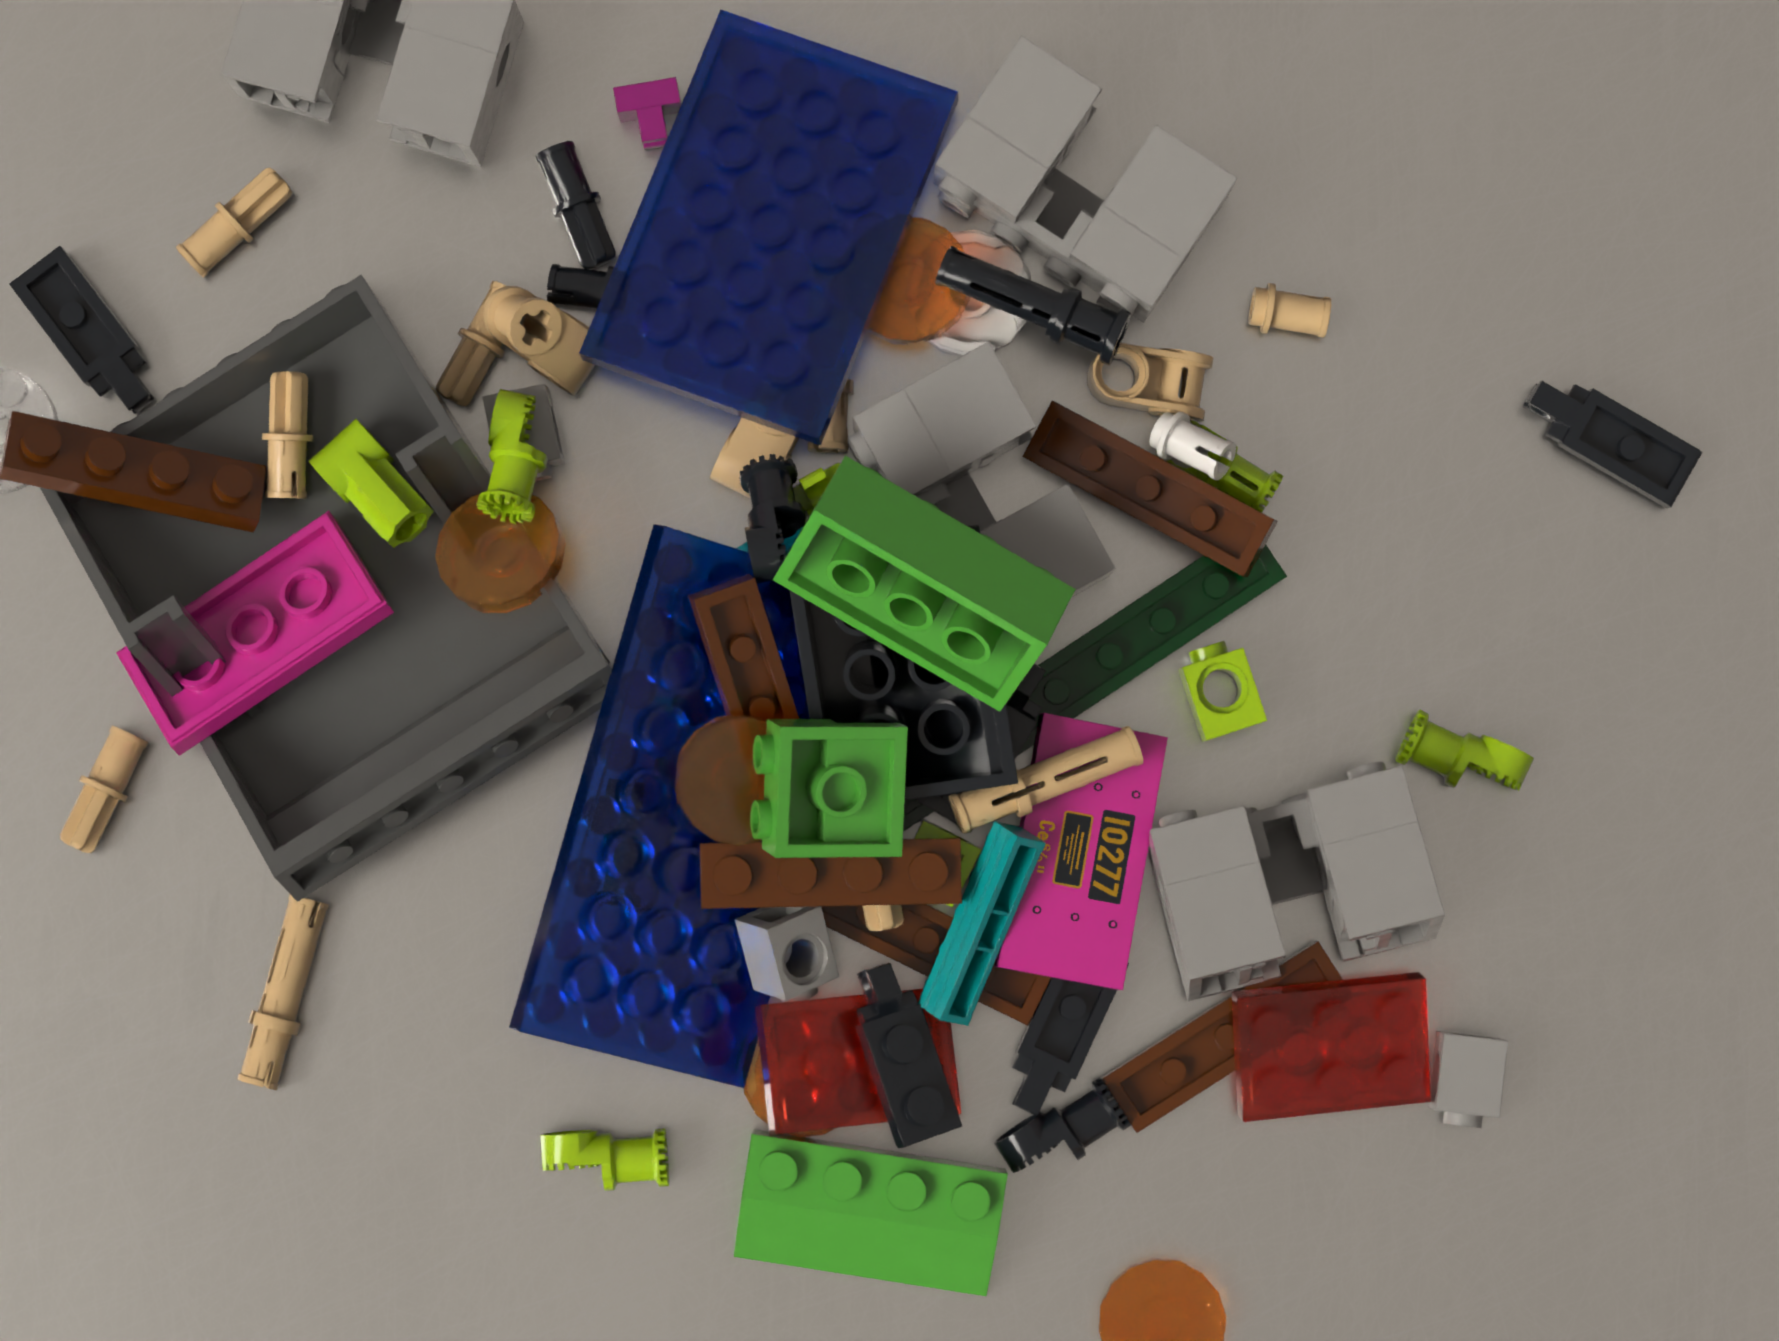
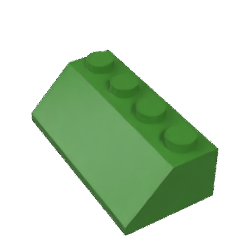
[773,455,1076,712]
[734,1129,1008,1296]

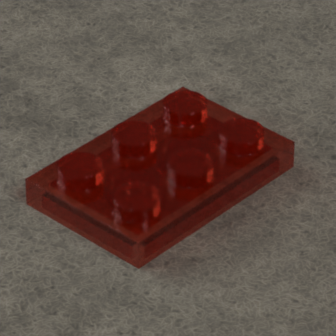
[1232,972,1431,1122]
[755,989,961,1136]

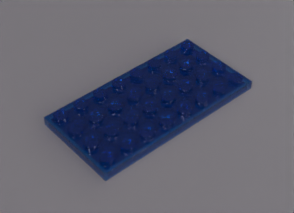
[509,524,810,1088]

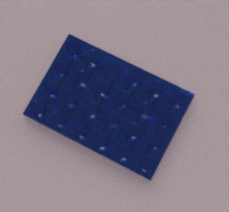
[579,10,959,446]

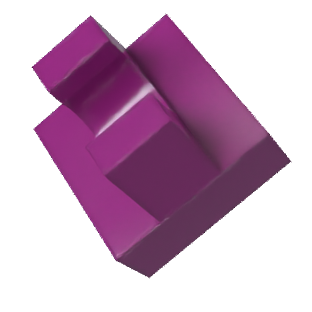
[613,77,683,150]

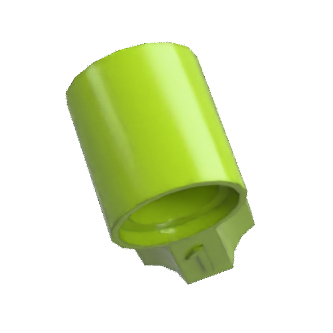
[309,418,434,548]

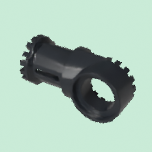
[739,454,806,584]
[994,1077,1131,1173]

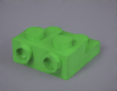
[750,719,908,858]

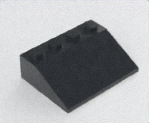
[784,525,1018,800]

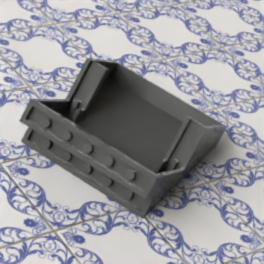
[40,275,626,902]

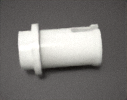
[1149,412,1236,480]

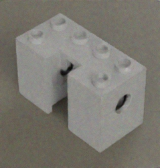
[221,0,524,167]
[933,35,1237,323]
[848,341,1116,598]
[1148,762,1445,1001]

